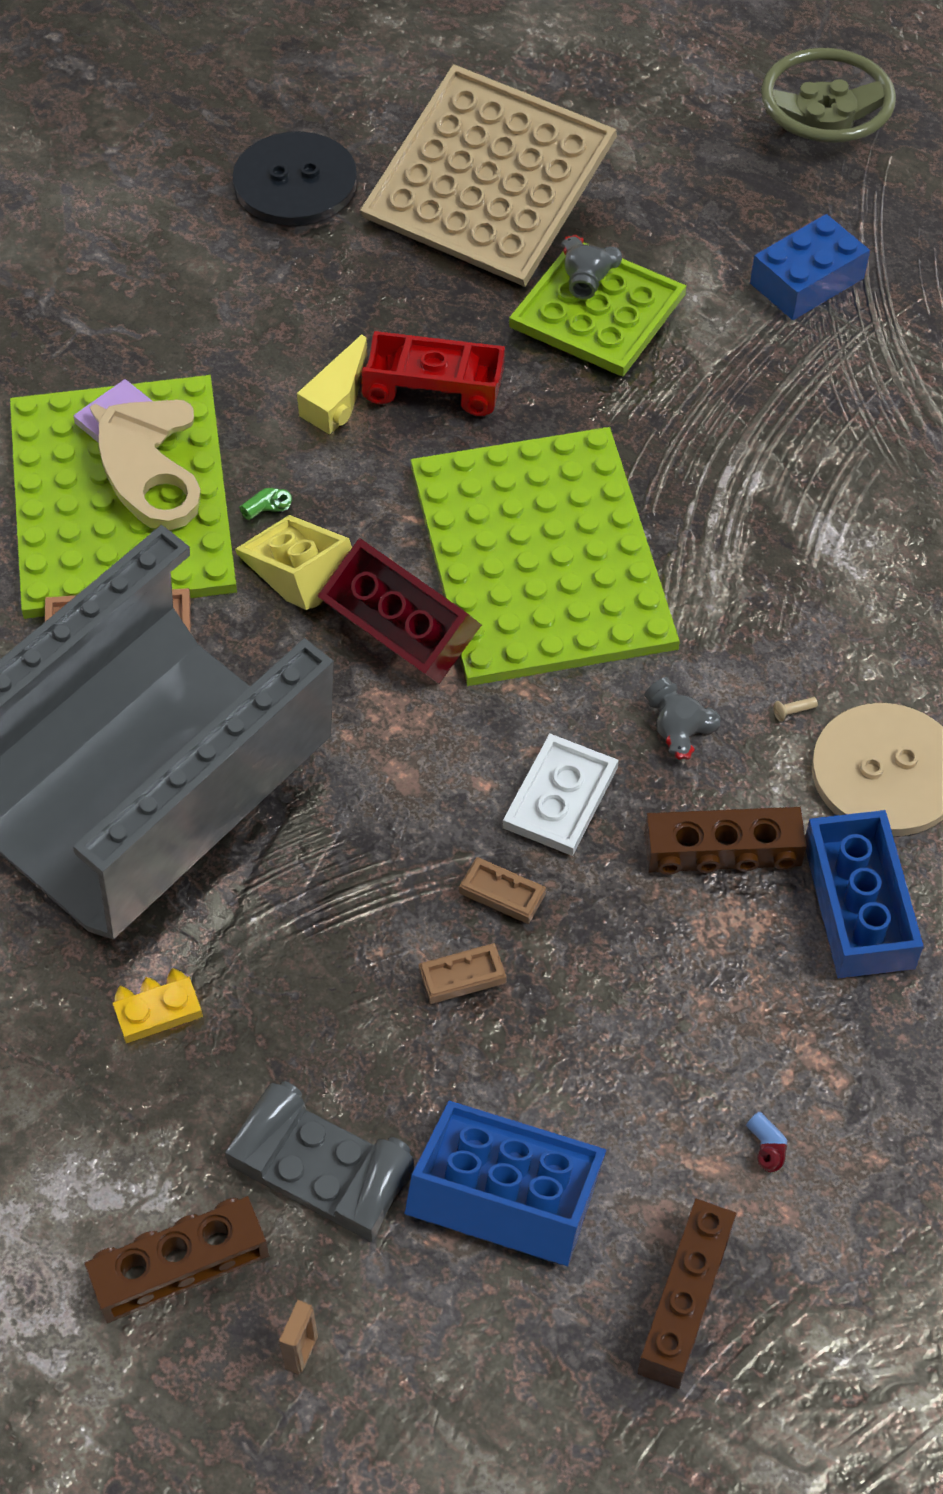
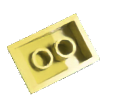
[235,515,352,610]

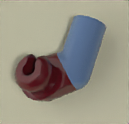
[746,1112,787,1172]

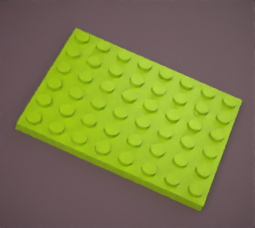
[10,375,237,619]
[411,427,680,687]

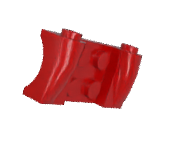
[362,331,505,416]

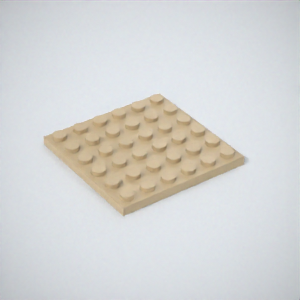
[360,64,617,287]

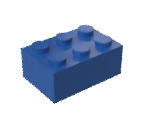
[750,214,870,320]

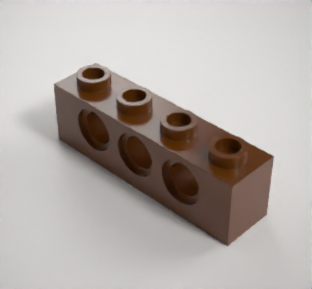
[644,807,807,875]
[84,1196,269,1324]
[637,1198,737,1389]

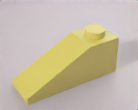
[297,334,368,435]

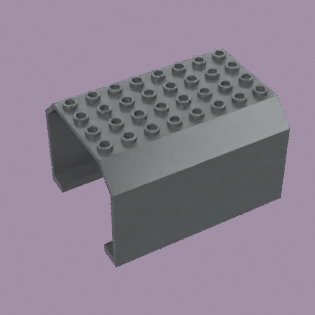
[0,524,334,939]

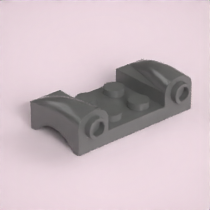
[225,1081,414,1243]

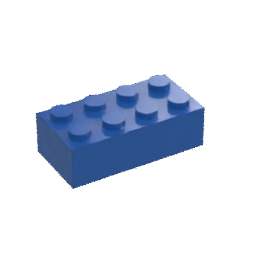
[805,810,924,978]

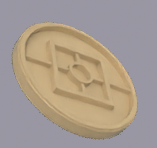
[812,703,943,836]

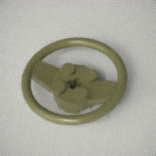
[761,48,896,143]

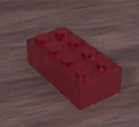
[317,538,482,684]

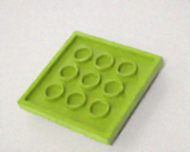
[509,243,686,377]

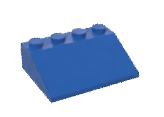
[405,1101,607,1267]

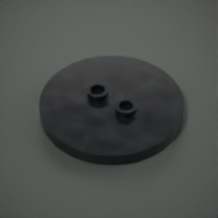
[233,131,357,226]

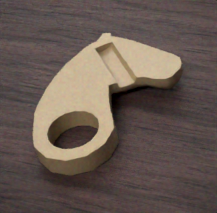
[90,400,201,530]

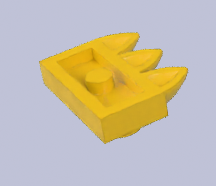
[113,968,203,1044]

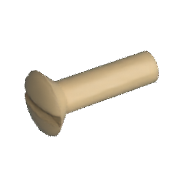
[773,697,818,722]

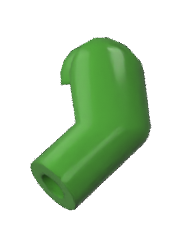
[239,488,292,520]

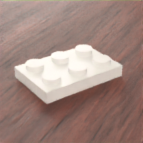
[503,733,618,856]

